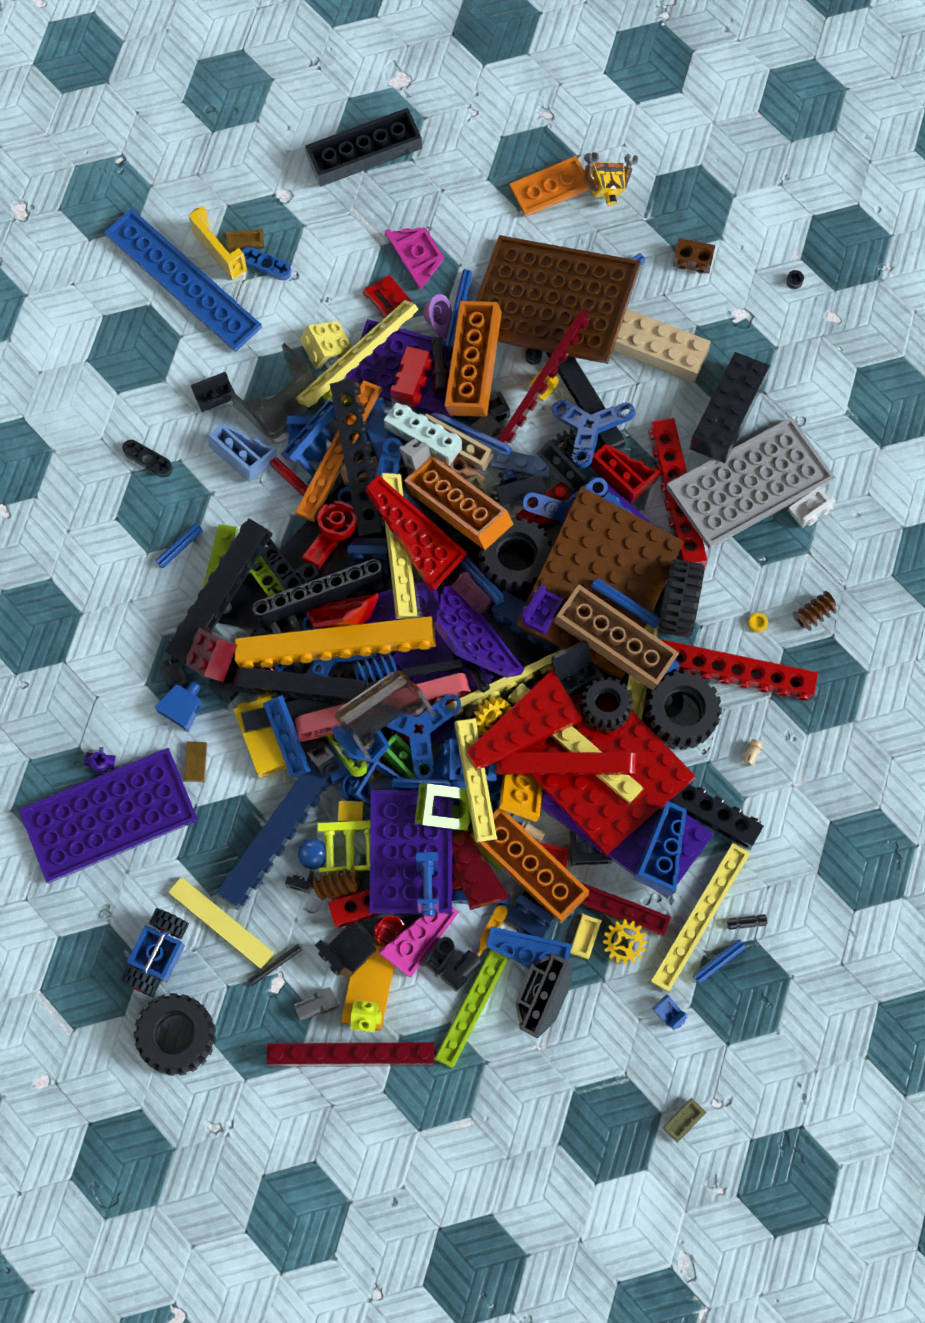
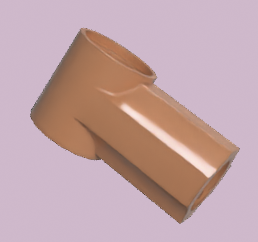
[450,456,486,483]

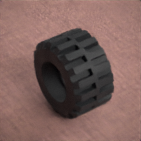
[580,677,633,733]

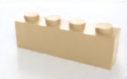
[425,413,494,472]

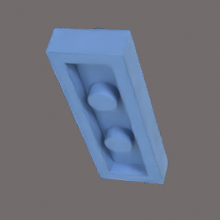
[491,451,550,480]

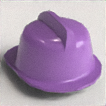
[423,294,452,339]

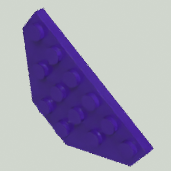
[433,584,525,678]

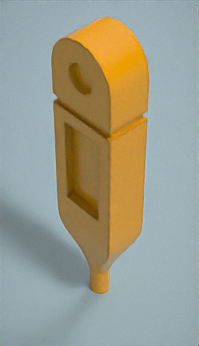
[477,905,508,957]

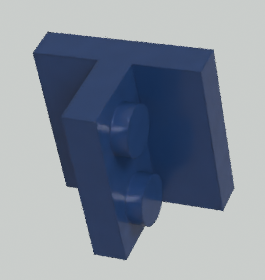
[348,537,389,577]
[506,891,555,938]

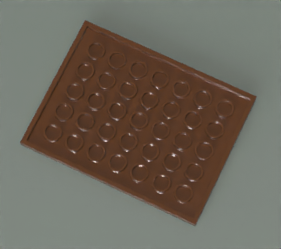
[476,235,642,364]
[515,486,684,680]

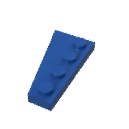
[486,926,571,968]

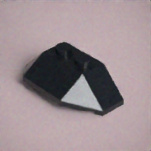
[516,953,572,1038]

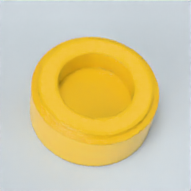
[748,613,768,633]

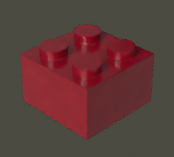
[185,628,237,682]

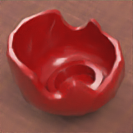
[373,915,405,947]

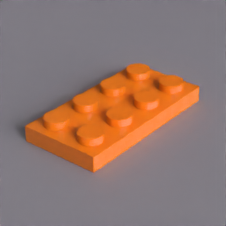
[509,156,591,217]

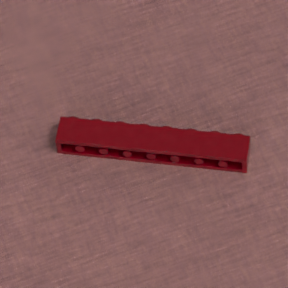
[266,1042,434,1067]

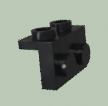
[191,372,237,412]

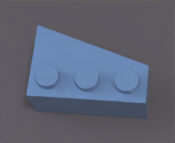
[209,423,277,483]

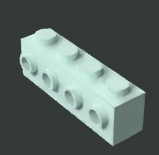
[384,402,462,466]

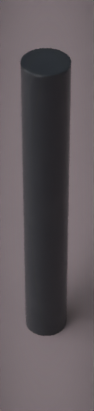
[248,944,302,986]

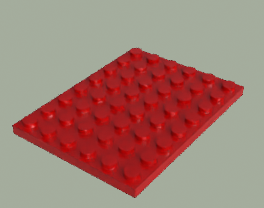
[518,690,696,856]

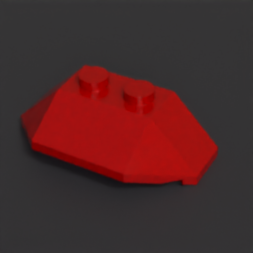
[306,593,379,629]

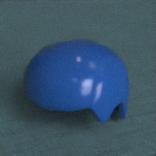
[339,774,370,802]
[298,838,326,870]

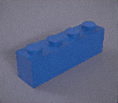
[366,397,402,464]

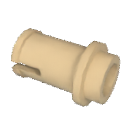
[742,739,763,766]
[522,821,545,842]

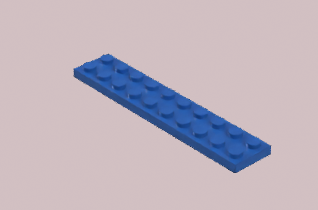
[105,208,262,353]

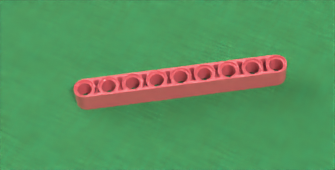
[294,673,471,741]

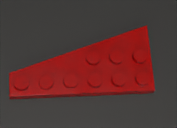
[365,475,467,593]
[466,669,583,771]

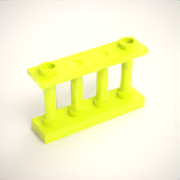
[317,820,370,877]

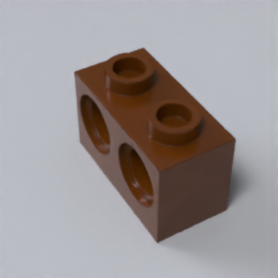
[673,238,715,274]

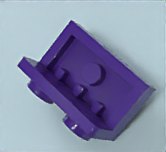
[521,585,565,635]

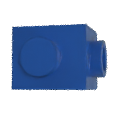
[652,994,688,1030]

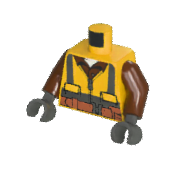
[584,152,638,206]

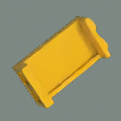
[188,206,247,281]
[233,695,287,779]

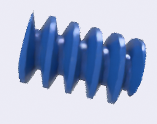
[354,653,398,683]

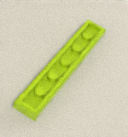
[434,949,509,1069]

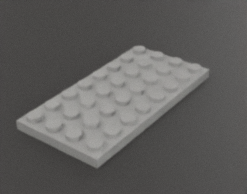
[666,417,835,549]

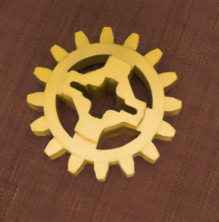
[473,697,512,737]
[603,919,648,965]

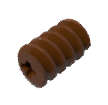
[793,591,837,631]
[313,866,358,900]

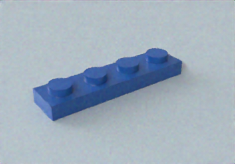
[263,695,311,778]

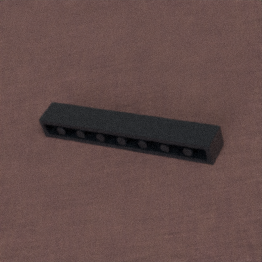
[165,518,273,664]

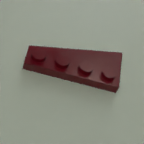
[452,830,509,910]

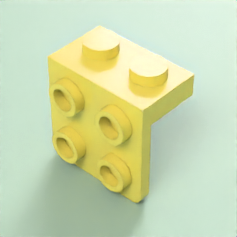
[299,321,352,369]

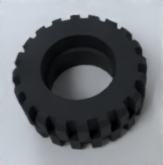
[478,517,552,596]
[658,559,705,638]
[642,670,722,750]
[134,993,216,1076]

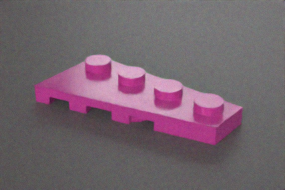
[378,906,459,978]

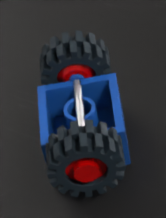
[120,908,189,997]

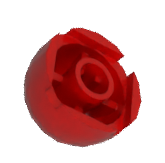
[317,501,357,541]

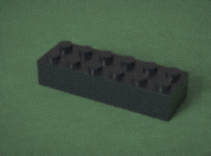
[305,107,422,187]
[689,352,770,463]

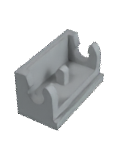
[399,439,431,475]

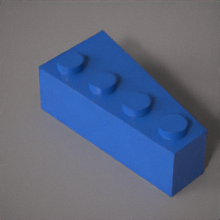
[633,801,687,897]

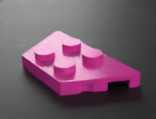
[385,227,444,290]

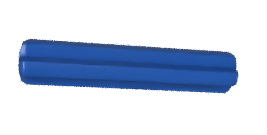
[156,523,203,568]
[392,778,451,790]
[693,939,745,983]

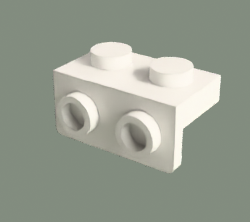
[788,487,835,528]

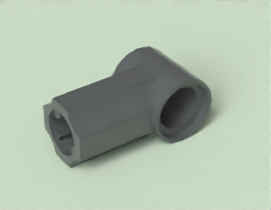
[294,987,338,1022]

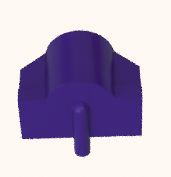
[84,747,116,773]

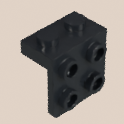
[551,640,603,697]
[315,923,376,979]

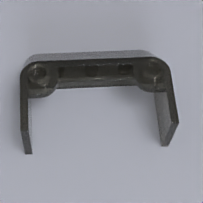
[230,343,322,439]
[335,671,435,761]

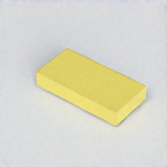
[570,914,602,960]

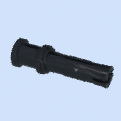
[431,337,449,394]

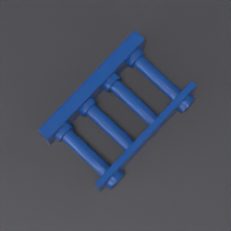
[281,398,360,485]
[416,852,439,917]

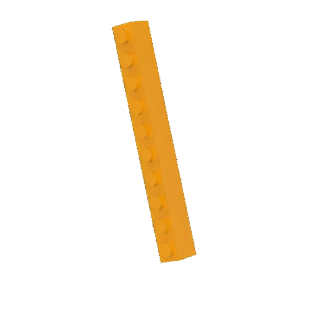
[235,616,436,668]

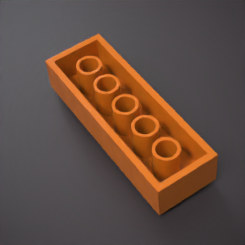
[445,301,502,417]
[404,455,513,550]
[472,808,589,924]

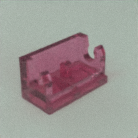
[451,572,494,614]

